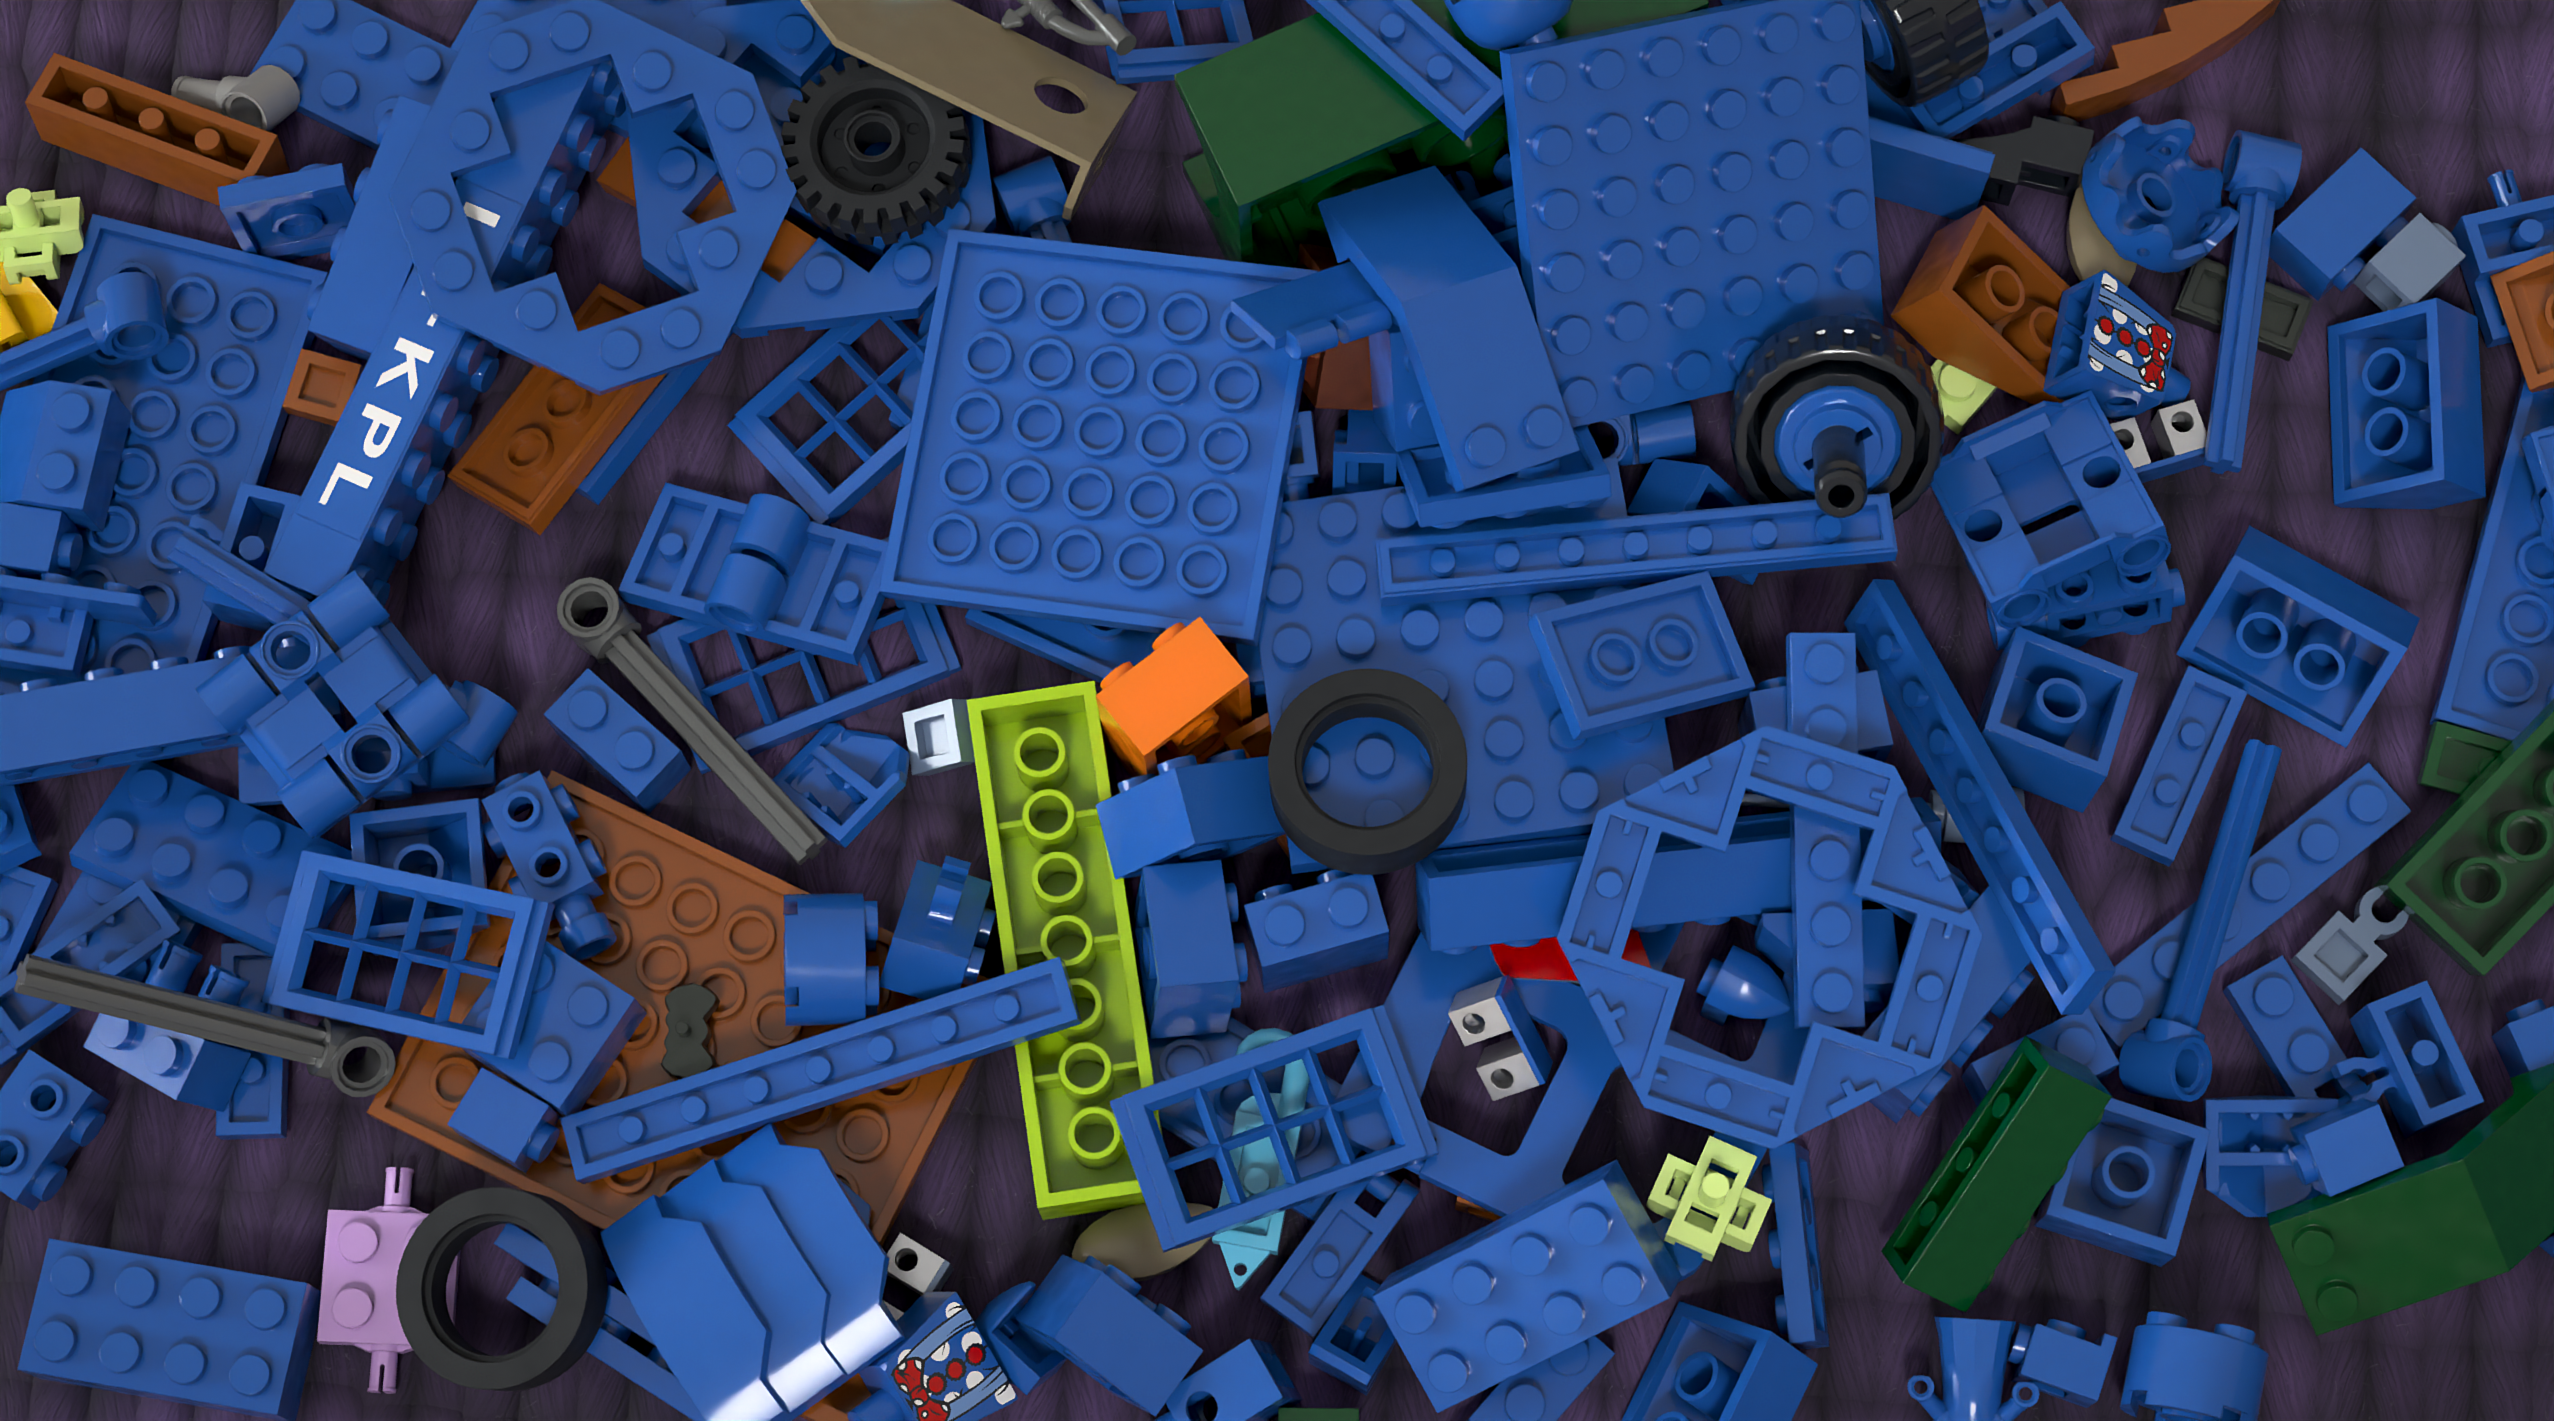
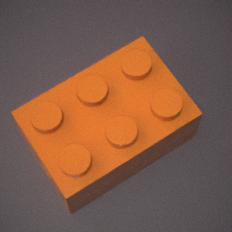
[1096,617,1253,778]

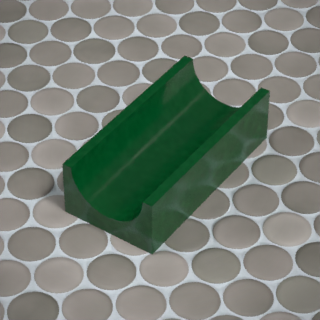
[1174,0,1709,268]

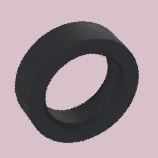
[1268,669,1467,875]
[396,1187,608,1391]

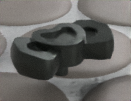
[661,983,720,1080]

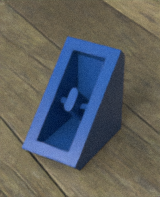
[1308,1274,1397,1396]

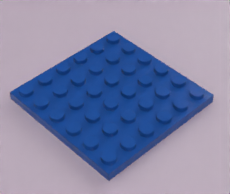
[1499,0,1884,428]
[879,228,1318,646]
[1258,457,1674,874]

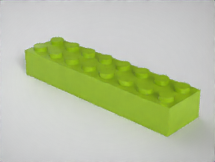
[967,681,1163,1220]

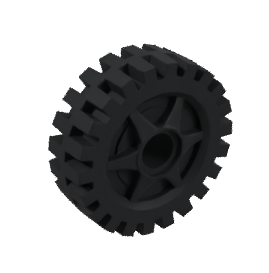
[781,56,972,245]

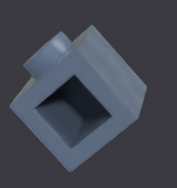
[2353,213,2466,312]

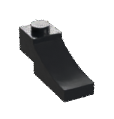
[1949,115,2095,206]

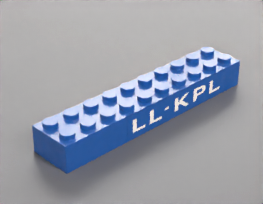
[264,9,626,606]

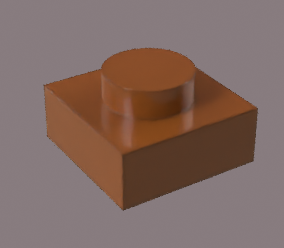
[282,348,364,427]

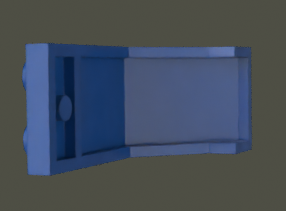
[1318,166,1579,492]

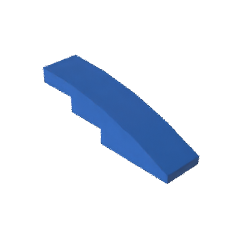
[0,878,181,1069]

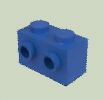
[0,1049,110,1211]

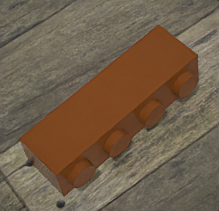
[25,53,290,206]

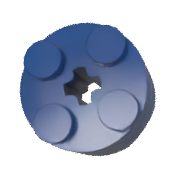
[783,893,879,1026]
[2120,1311,2269,1421]

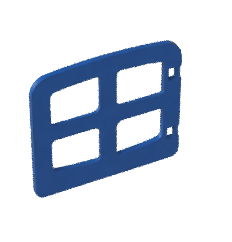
[1335,914,1809,1283]

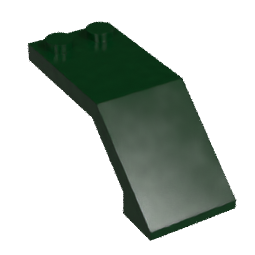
[2267,1063,2554,1336]

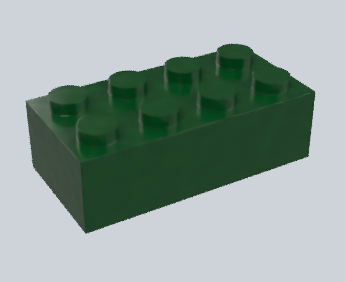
[2374,699,2554,976]

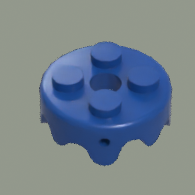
[2082,116,2240,273]

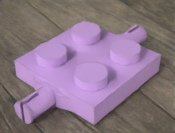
[317,1167,461,1394]

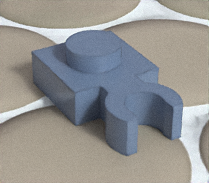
[2290,887,2409,1005]

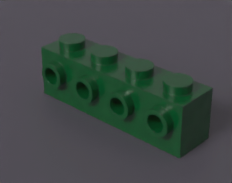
[1881,1036,2112,1313]

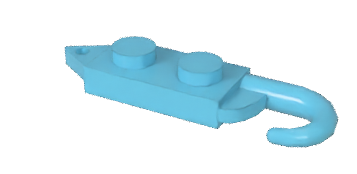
[1212,1028,1310,1290]

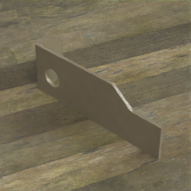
[800,0,1137,220]

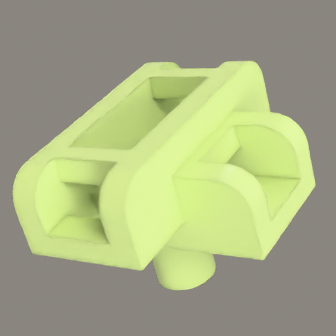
[0,188,84,285]
[1646,1136,1772,1262]

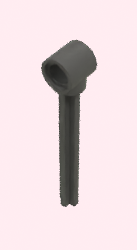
[557,577,828,865]
[14,954,396,1097]

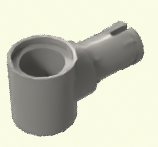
[171,65,300,132]

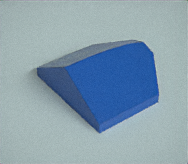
[773,723,910,848]
[2203,1095,2338,1217]

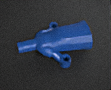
[1907,1317,2039,1421]

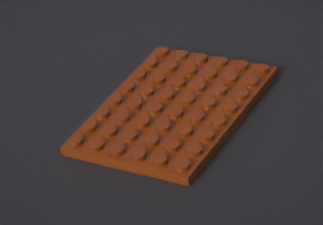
[367,770,989,1247]

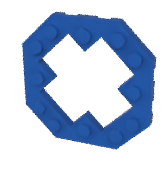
[389,0,797,396]
[625,0,996,339]
[1557,725,1983,1149]

